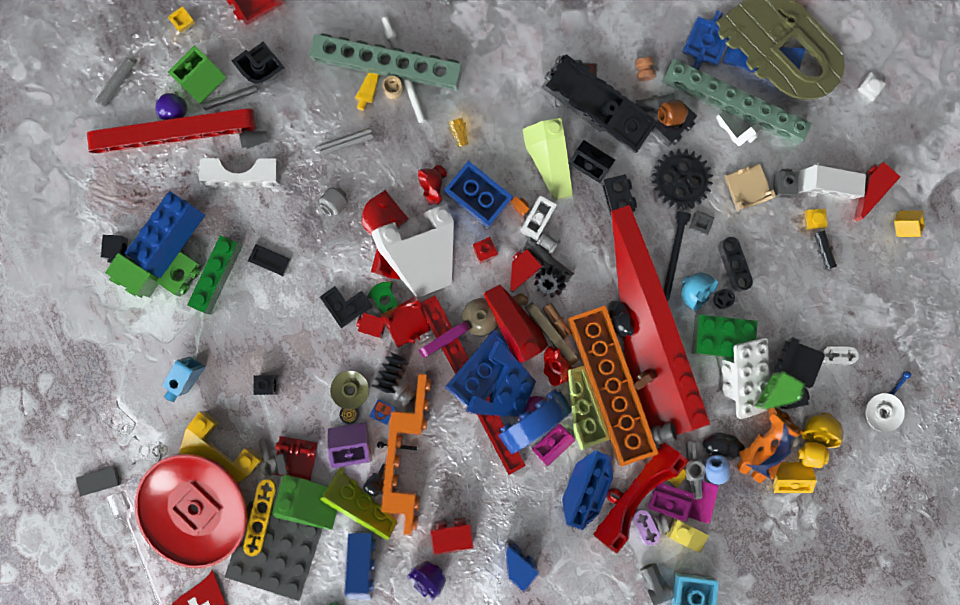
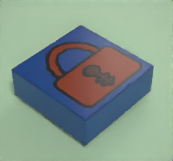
[369,399,396,425]

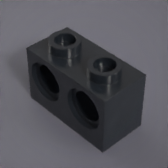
[601,174,637,219]

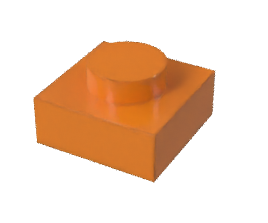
[510,196,530,218]

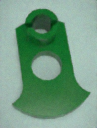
[367,282,399,314]

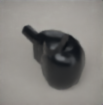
[363,464,386,497]

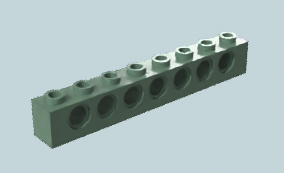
[309,33,463,91]
[662,58,812,145]

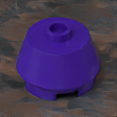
[407,561,446,602]

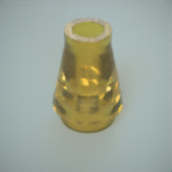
[448,118,468,147]

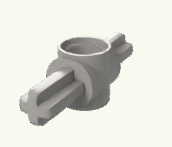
[684,441,705,499]

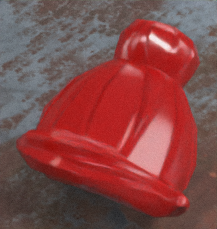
[418,165,447,205]
[543,346,576,386]

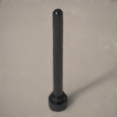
[664,211,691,302]

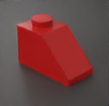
[510,249,542,293]

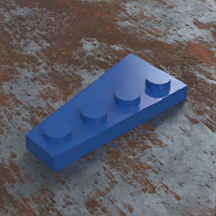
[722,46,805,73]

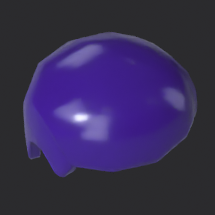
[155,93,187,120]

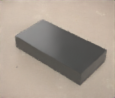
[76,466,120,497]

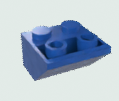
[505,541,539,592]

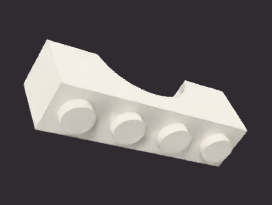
[199,158,280,188]

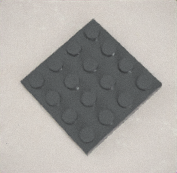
[224,501,323,601]

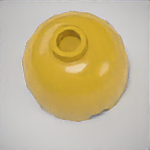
[802,412,844,448]

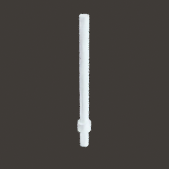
[382,16,426,123]

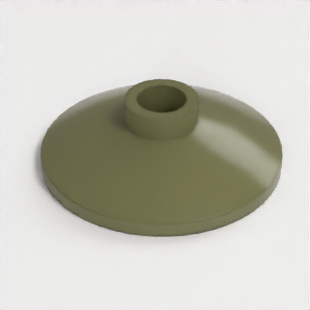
[330,371,369,409]

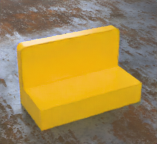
[772,462,817,493]

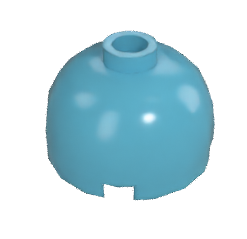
[681,272,719,311]

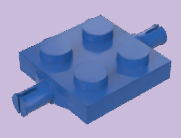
[682,11,729,70]

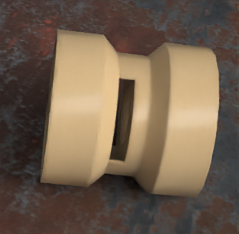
[383,76,403,99]

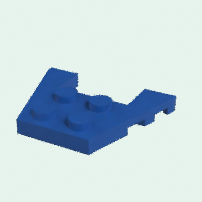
[466,341,536,417]

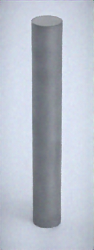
[202,84,259,110]

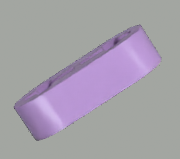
[632,509,660,546]

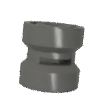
[651,422,677,445]

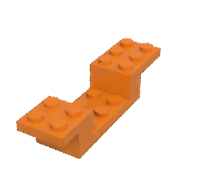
[381,374,431,535]

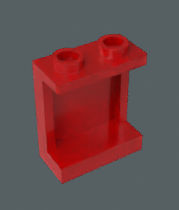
[226,0,285,25]

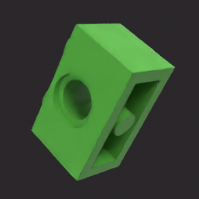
[156,251,202,297]

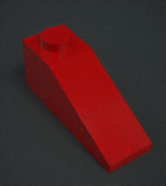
[854,162,901,222]

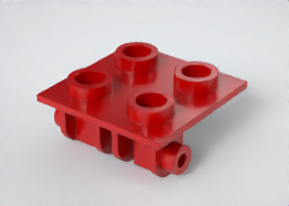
[272,436,318,481]

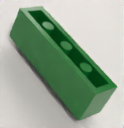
[187,235,242,315]

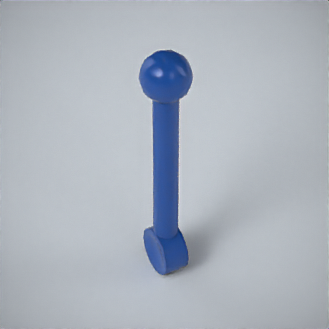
[890,371,912,395]

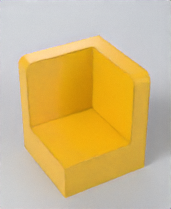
[894,210,925,237]

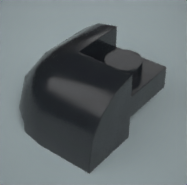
[231,41,285,84]

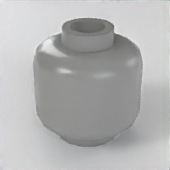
[319,188,348,216]

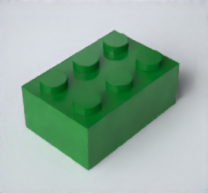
[691,315,758,359]

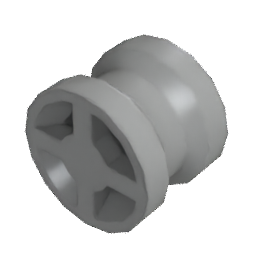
[393,383,417,408]

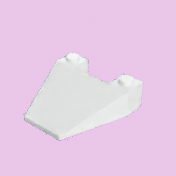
[372,204,454,298]

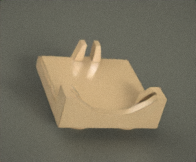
[724,163,776,211]

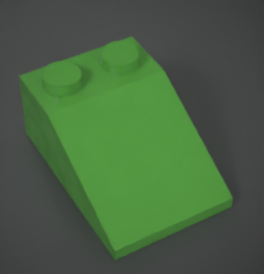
[273,475,338,530]

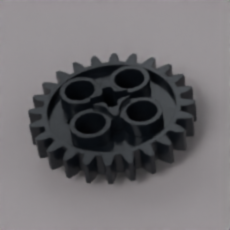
[650,149,713,211]

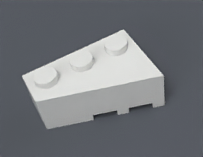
[795,163,866,199]

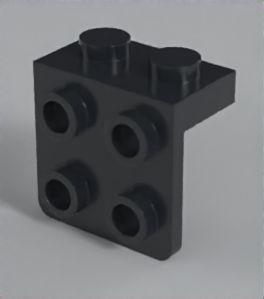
[774,337,825,388]

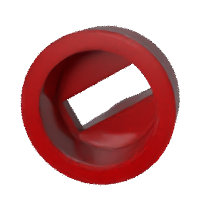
[606,488,622,504]

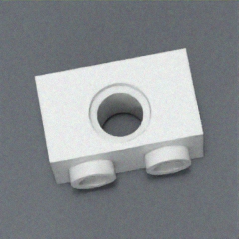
[521,196,557,241]

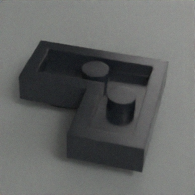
[320,286,373,329]

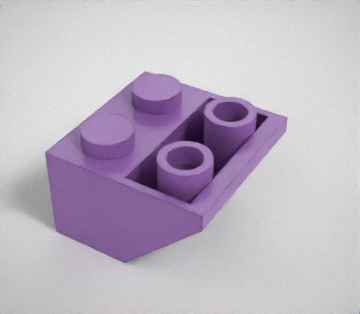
[328,422,372,469]

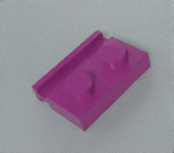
[648,483,696,522]

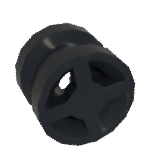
[713,289,735,309]

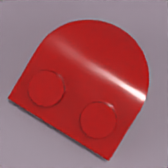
[361,190,408,235]

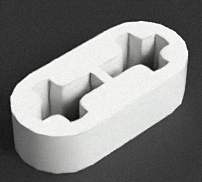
[820,347,859,364]

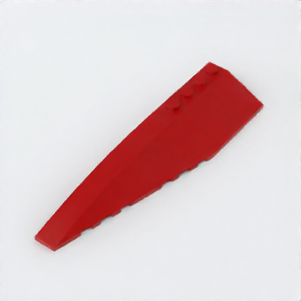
[611,205,710,435]

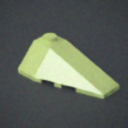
[523,118,573,200]
[568,366,610,450]

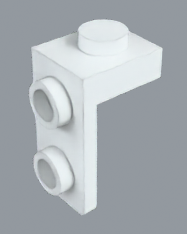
[716,111,763,146]

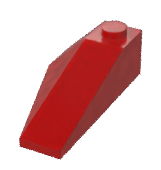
[483,284,548,362]

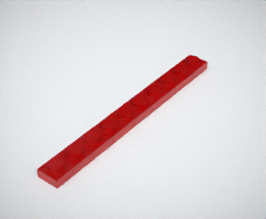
[421,295,526,475]

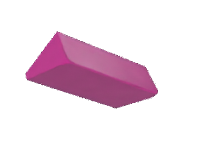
[532,423,575,466]
[688,481,719,524]

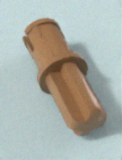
[543,303,572,340]

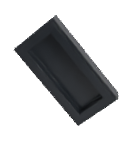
[248,244,291,277]

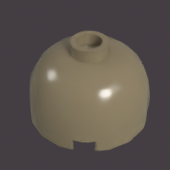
[462,298,498,336]

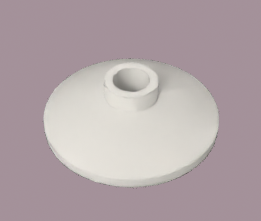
[865,393,905,432]

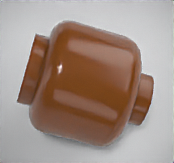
[658,99,688,126]

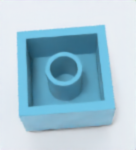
[671,572,719,605]

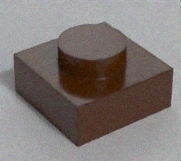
[633,371,658,390]

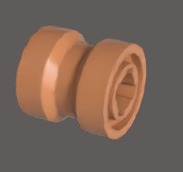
[635,57,656,81]

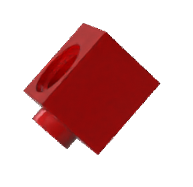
[473,237,498,265]
[356,313,386,339]

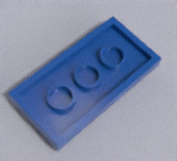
[445,329,512,408]

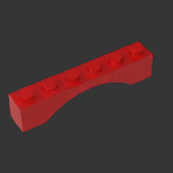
[593,442,689,554]

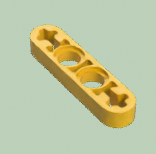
[244,479,277,556]

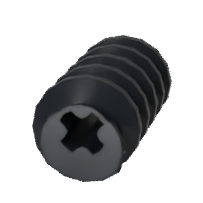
[372,351,409,394]

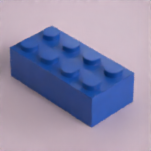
[125,191,205,278]

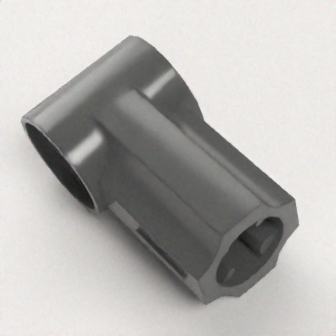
[640,563,673,605]

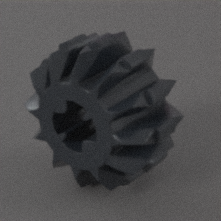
[534,265,567,298]

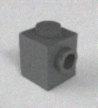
[774,169,799,198]

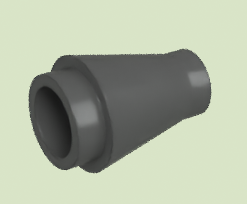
[239,130,268,149]

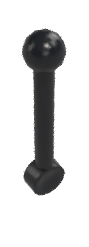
[377,441,417,450]

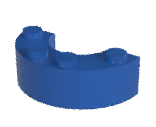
[498,388,572,454]

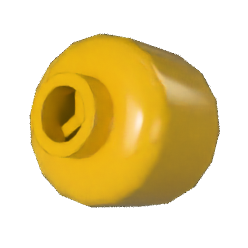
[798,442,829,468]

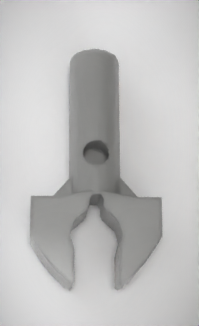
[258,439,278,476]

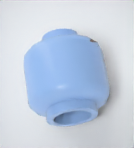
[704,455,731,484]

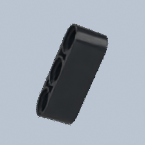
[718,237,753,292]

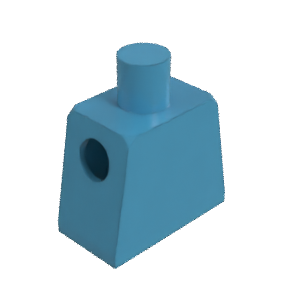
[163,356,205,402]

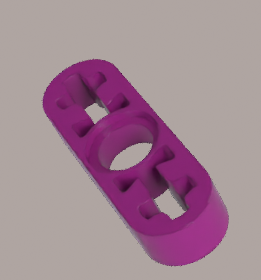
[419,321,471,358]

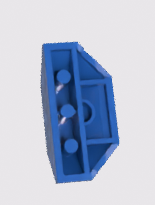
[562,450,613,530]

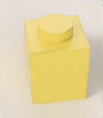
[665,518,709,553]

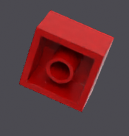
[430,517,474,555]

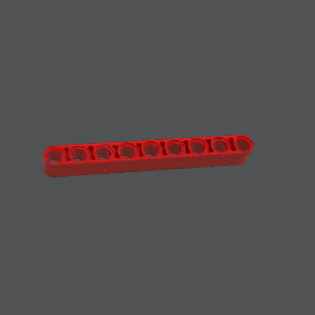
[86,108,256,153]

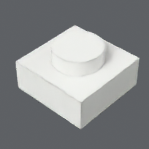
[857,73,886,101]

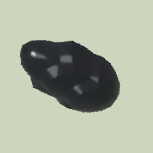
[608,301,634,337]
[703,433,746,461]

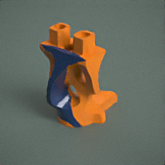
[737,407,803,484]

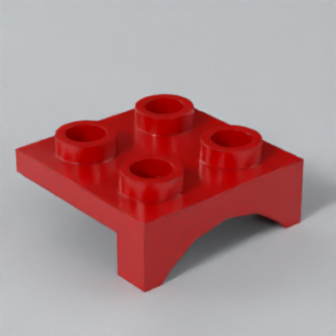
[381,296,431,348]

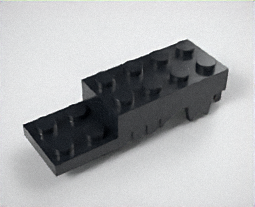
[541,54,658,153]

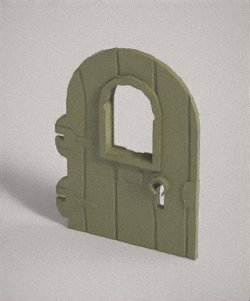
[716,0,845,100]

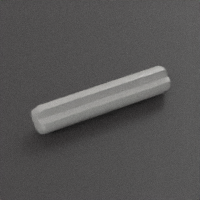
[95,57,134,107]
[319,128,374,155]

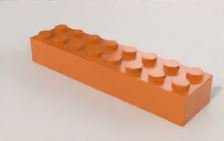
[567,305,658,467]

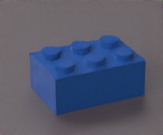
[444,160,513,230]

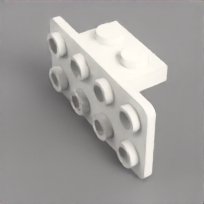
[722,338,769,419]

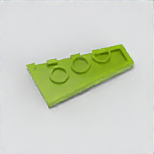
[320,467,398,540]

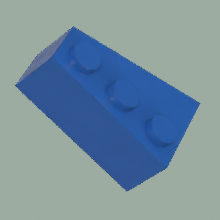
[344,533,376,600]

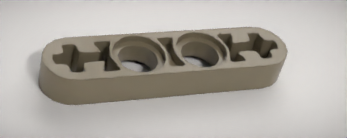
[525,302,579,366]

